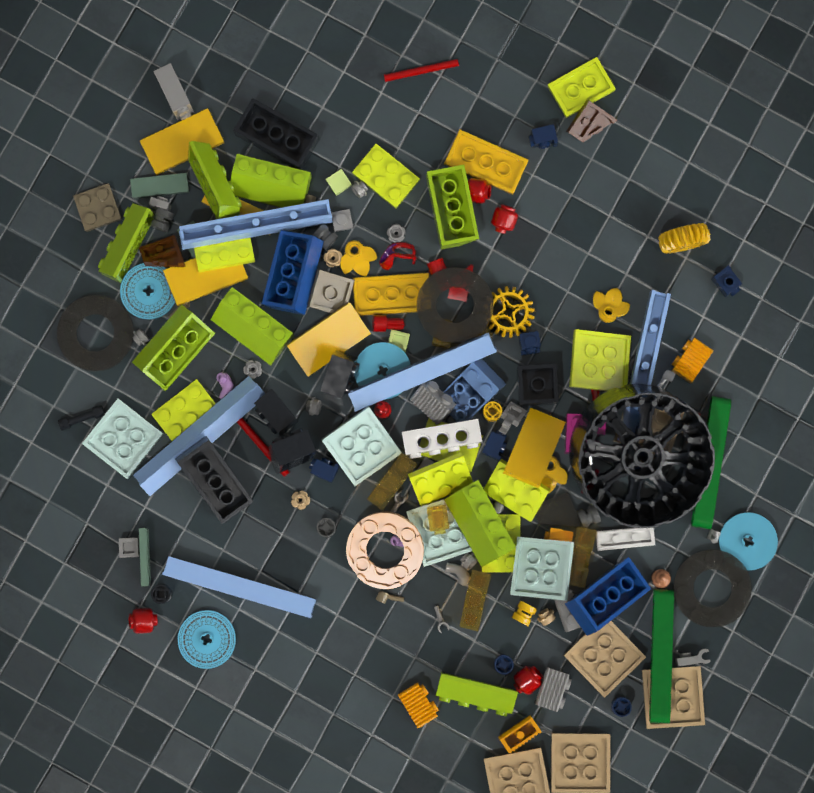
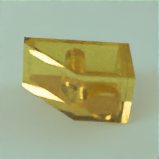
[427,505,449,535]

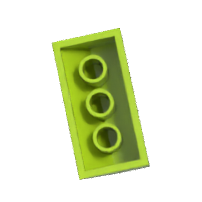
[188,141,242,220]
[231,154,312,208]
[426,165,479,250]
[98,203,155,283]
[210,287,294,366]
[132,304,215,391]
[444,480,516,567]
[436,672,518,717]

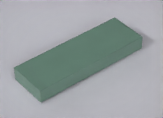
[130,173,189,199]
[139,528,151,587]

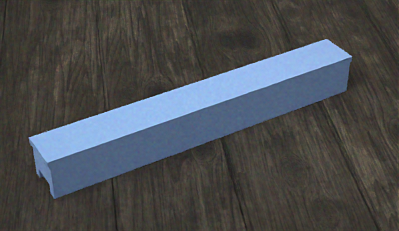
[179,199,333,250]
[617,290,671,442]
[348,332,497,412]
[133,376,265,496]
[162,556,316,618]

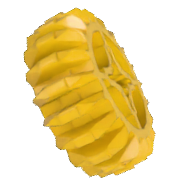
[658,223,711,254]
[483,286,535,338]

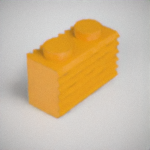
[671,338,714,384]
[398,682,439,728]
[498,715,541,753]

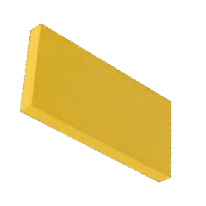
[140,108,224,175]
[444,129,528,195]
[163,258,248,306]
[353,273,431,316]
[286,302,371,376]
[503,407,566,488]

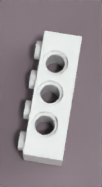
[402,419,482,459]

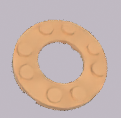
[346,512,424,589]

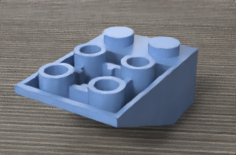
[444,358,506,422]

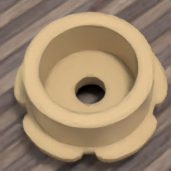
[324,249,342,267]
[291,491,310,510]
[537,608,556,626]

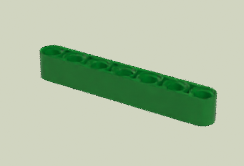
[691,396,731,530]
[649,589,674,724]

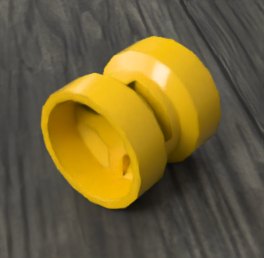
[483,401,502,422]
[511,600,537,626]

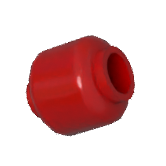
[468,178,491,203]
[491,204,518,234]
[129,608,158,634]
[514,666,543,695]

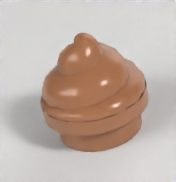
[651,569,671,588]

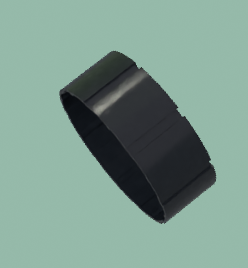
[569,384,715,528]

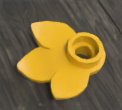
[340,240,377,277]
[593,288,630,323]
[541,456,567,494]

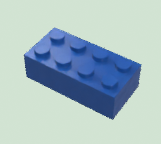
[262,230,324,315]
[565,557,651,636]

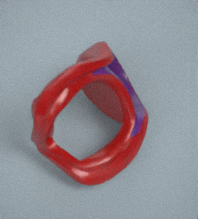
[379,242,416,270]

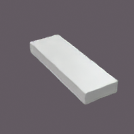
[595,528,655,551]

